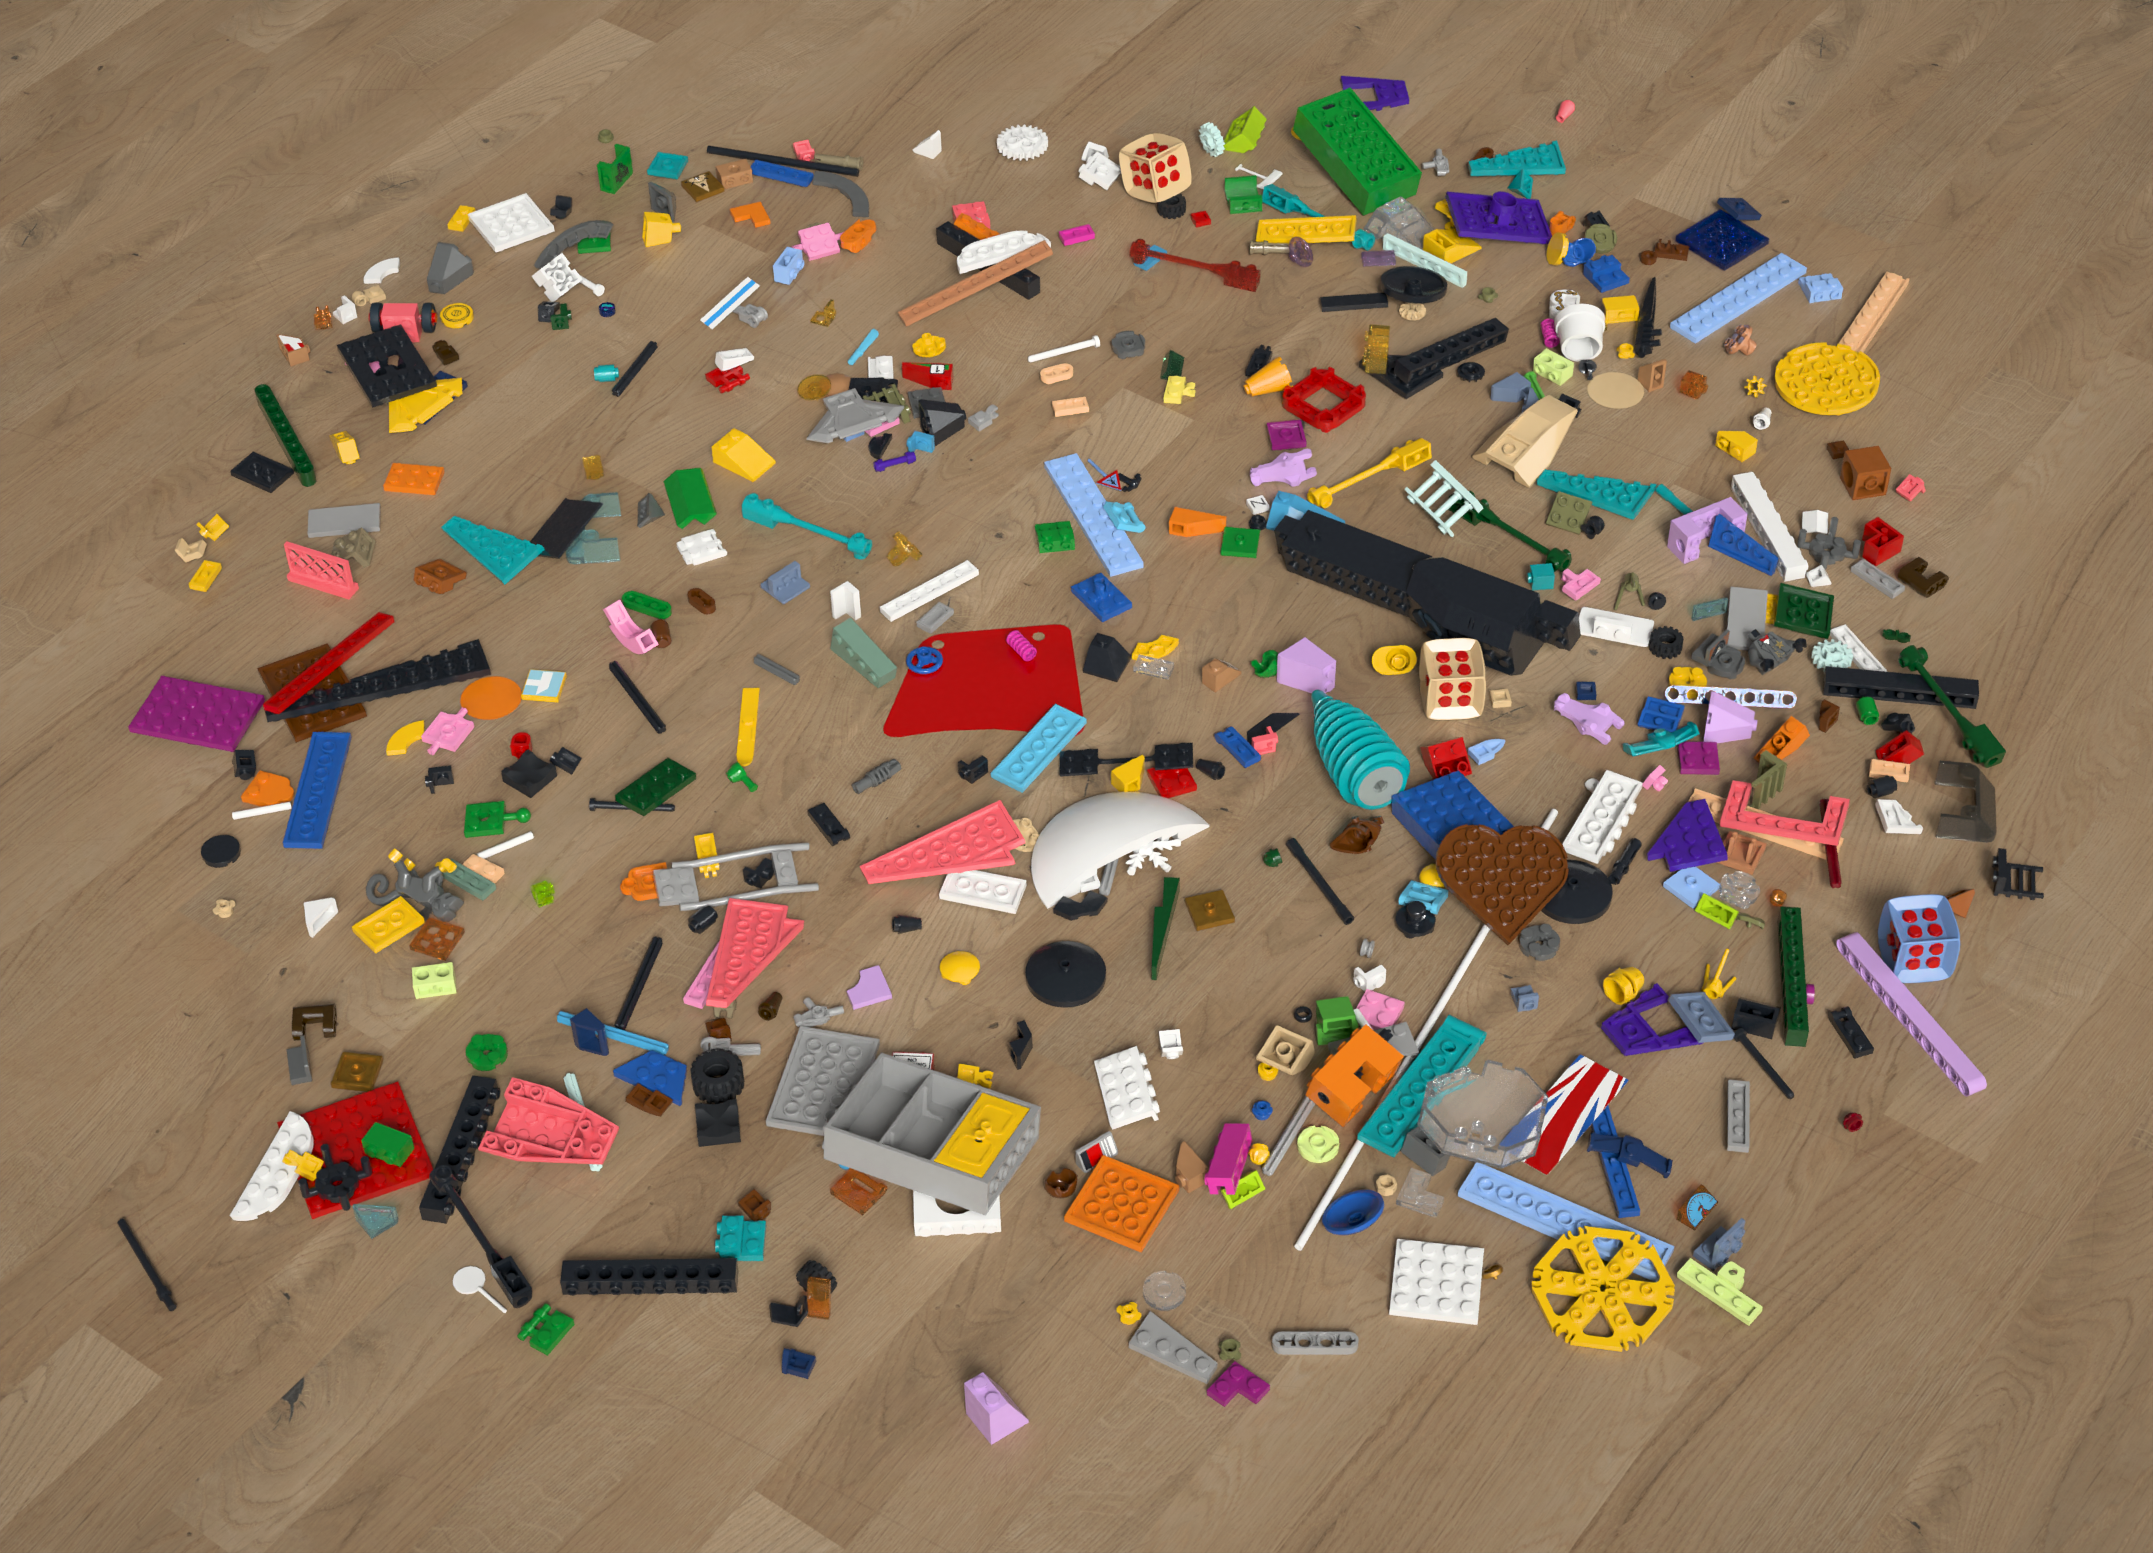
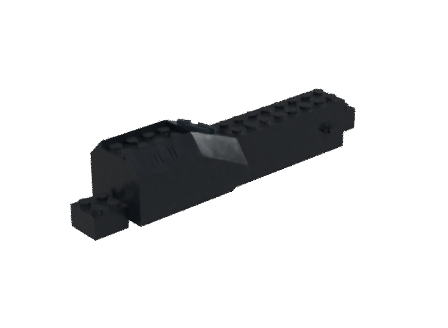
[1274,510,1581,676]

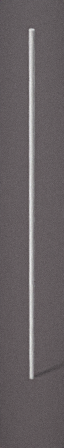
[1294,809,1558,1251]

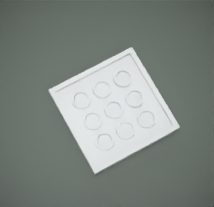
[468,193,555,253]
[1389,1239,1484,1325]

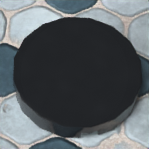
[201,835,241,868]

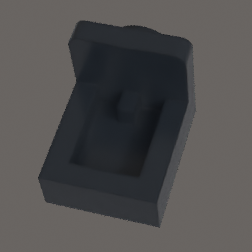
[550,195,572,219]
[1881,713,1915,734]
[743,858,774,889]

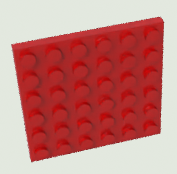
[277,1081,433,1219]

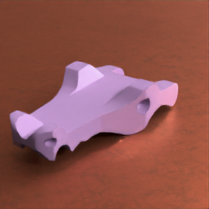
[1250,448,1317,487]
[1554,693,1625,745]

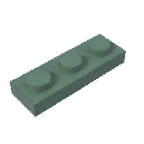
[442,859,496,901]

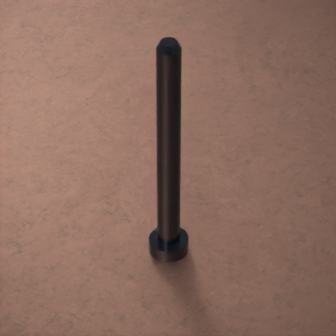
[589,798,675,812]
[1733,1028,1794,1099]

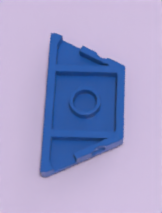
[613,1050,687,1106]

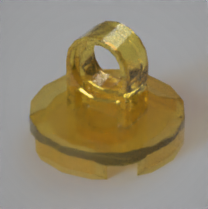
[887,531,922,566]

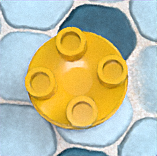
[912,333,946,358]
[940,951,980,985]

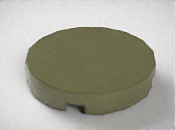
[1584,224,1617,254]

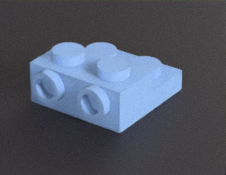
[1798,273,1843,303]

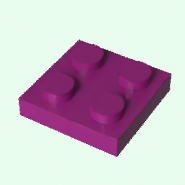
[1266,420,1307,450]
[1677,742,1720,775]

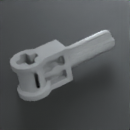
[732,304,768,328]
[700,1037,761,1056]

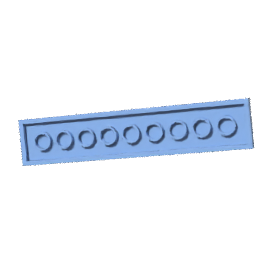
[1670,253,1807,344]
[1044,453,1143,577]
[1458,1162,1674,1282]

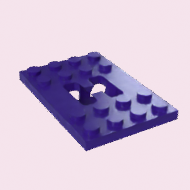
[1445,191,1552,244]

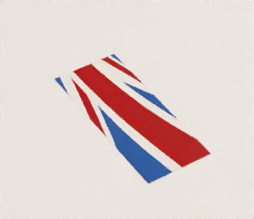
[1499,1054,1629,1175]

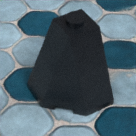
[918,399,967,446]

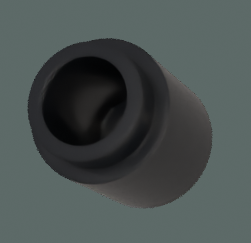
[1866,775,1897,799]
[688,906,718,934]

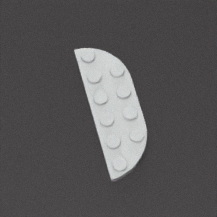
[957,231,1051,274]
[230,1111,314,1221]

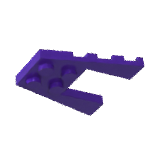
[1340,76,1409,111]
[1601,983,1703,1056]

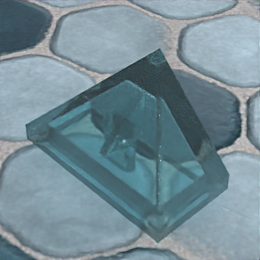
[1691,597,1729,621]
[352,1204,399,1239]

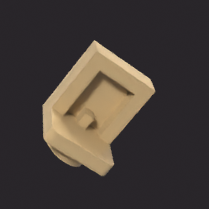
[175,538,207,562]

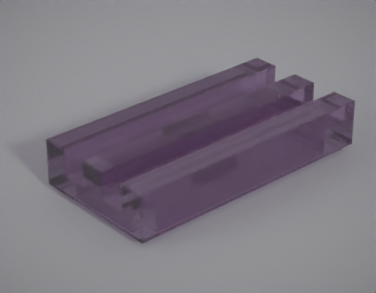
[1361,250,1396,267]

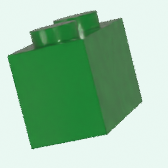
[361,1122,414,1167]

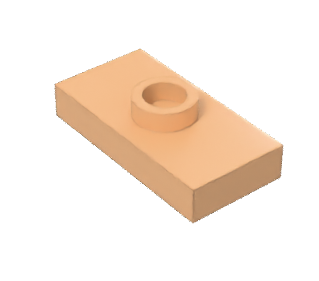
[1052,397,1089,417]
[1869,759,1910,782]

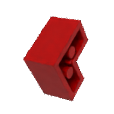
[1862,517,1904,566]

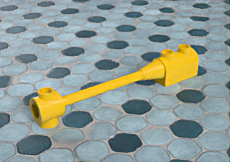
[1307,438,1432,508]

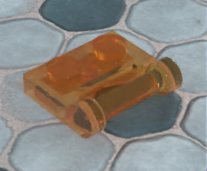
[830,1168,888,1216]

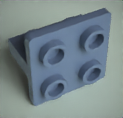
[760,561,810,604]

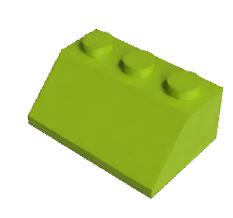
[1223,106,1267,153]

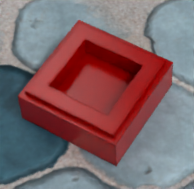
[1190,211,1211,227]

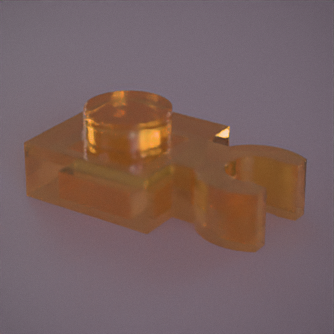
[314,306,332,330]

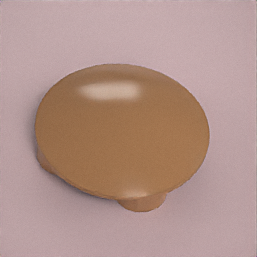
[819,373,850,397]

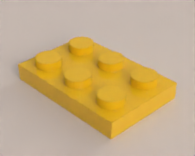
[352,896,425,954]

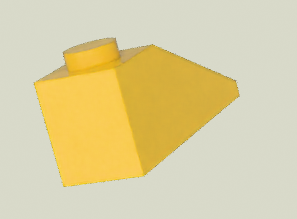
[329,431,360,464]

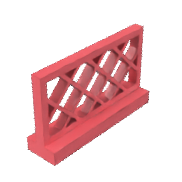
[284,541,359,600]

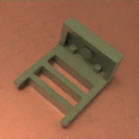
[863,384,911,424]
[1750,750,1787,809]

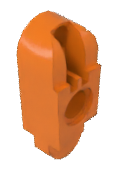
[840,219,876,253]

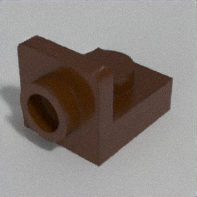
[1819,699,1840,733]
[705,1018,732,1041]

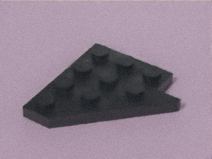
[1359,354,1443,399]

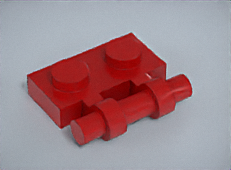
[705,365,750,394]

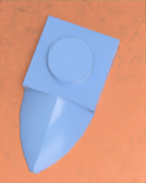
[1468,739,1505,765]

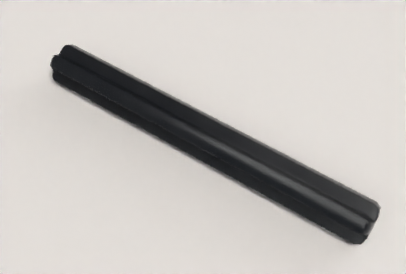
[612,341,658,397]

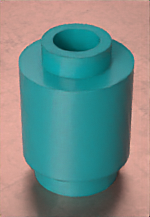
[594,364,619,382]

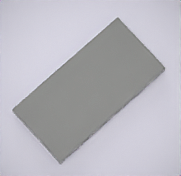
[308,503,381,538]
[1727,587,1768,651]

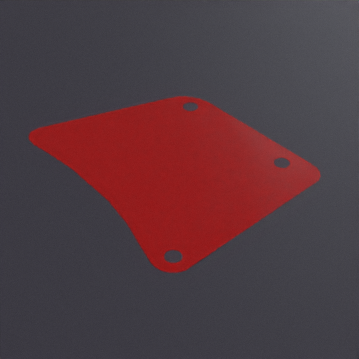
[883,624,1085,737]

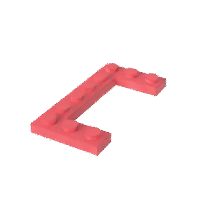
[1720,780,1850,846]

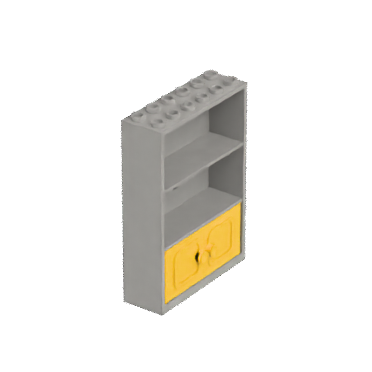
[822,1053,1041,1216]

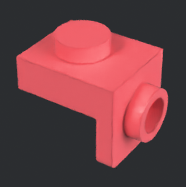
[793,140,815,161]

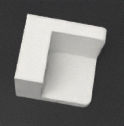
[333,295,357,324]
[1802,510,1828,534]

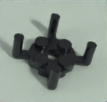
[298,1144,372,1211]

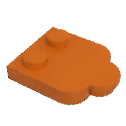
[241,770,294,807]
[620,862,667,901]

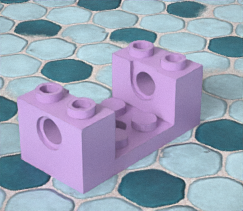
[1667,497,1747,564]

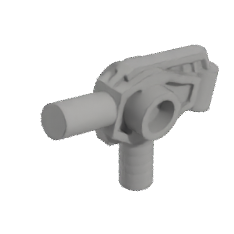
[1422,149,1449,176]
[793,997,844,1027]

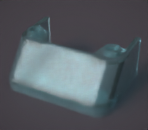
[566,492,621,564]

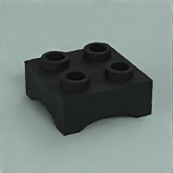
[501,749,557,798]
[695,1099,741,1147]

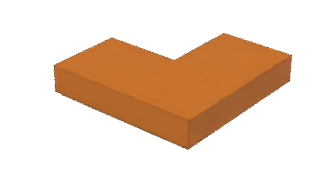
[730,202,771,228]

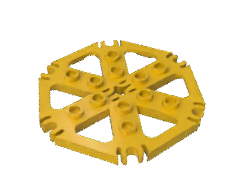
[1532,1226,1675,1352]

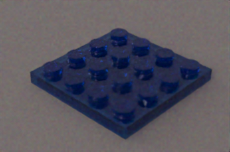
[1675,209,1769,271]

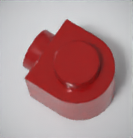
[510,732,533,759]

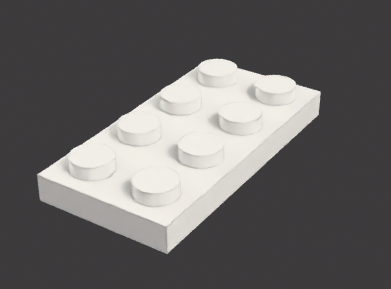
[939,870,1027,914]

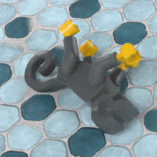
[366,848,464,922]

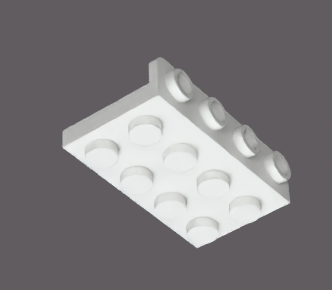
[1094,1046,1160,1130]

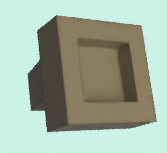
[714,1000,737,1019]

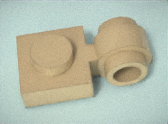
[352,285,386,306]

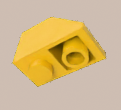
[1715,431,1758,462]
[1111,755,1145,792]

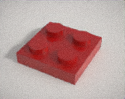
[1147,767,1197,799]

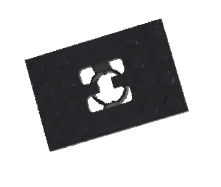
[337,324,437,408]

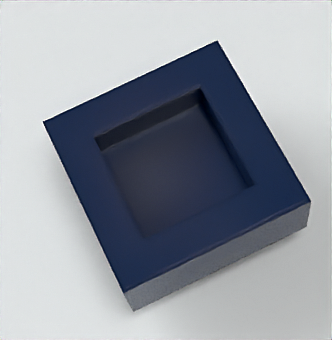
[1576,682,1597,700]

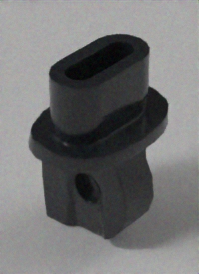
[1578,360,1597,380]

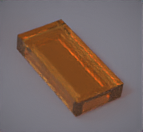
[807,1277,831,1320]

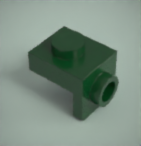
[551,303,572,330]

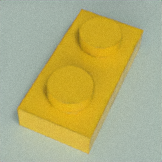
[447,205,476,232]
[189,560,222,592]

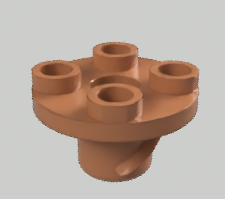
[1724,324,1757,356]

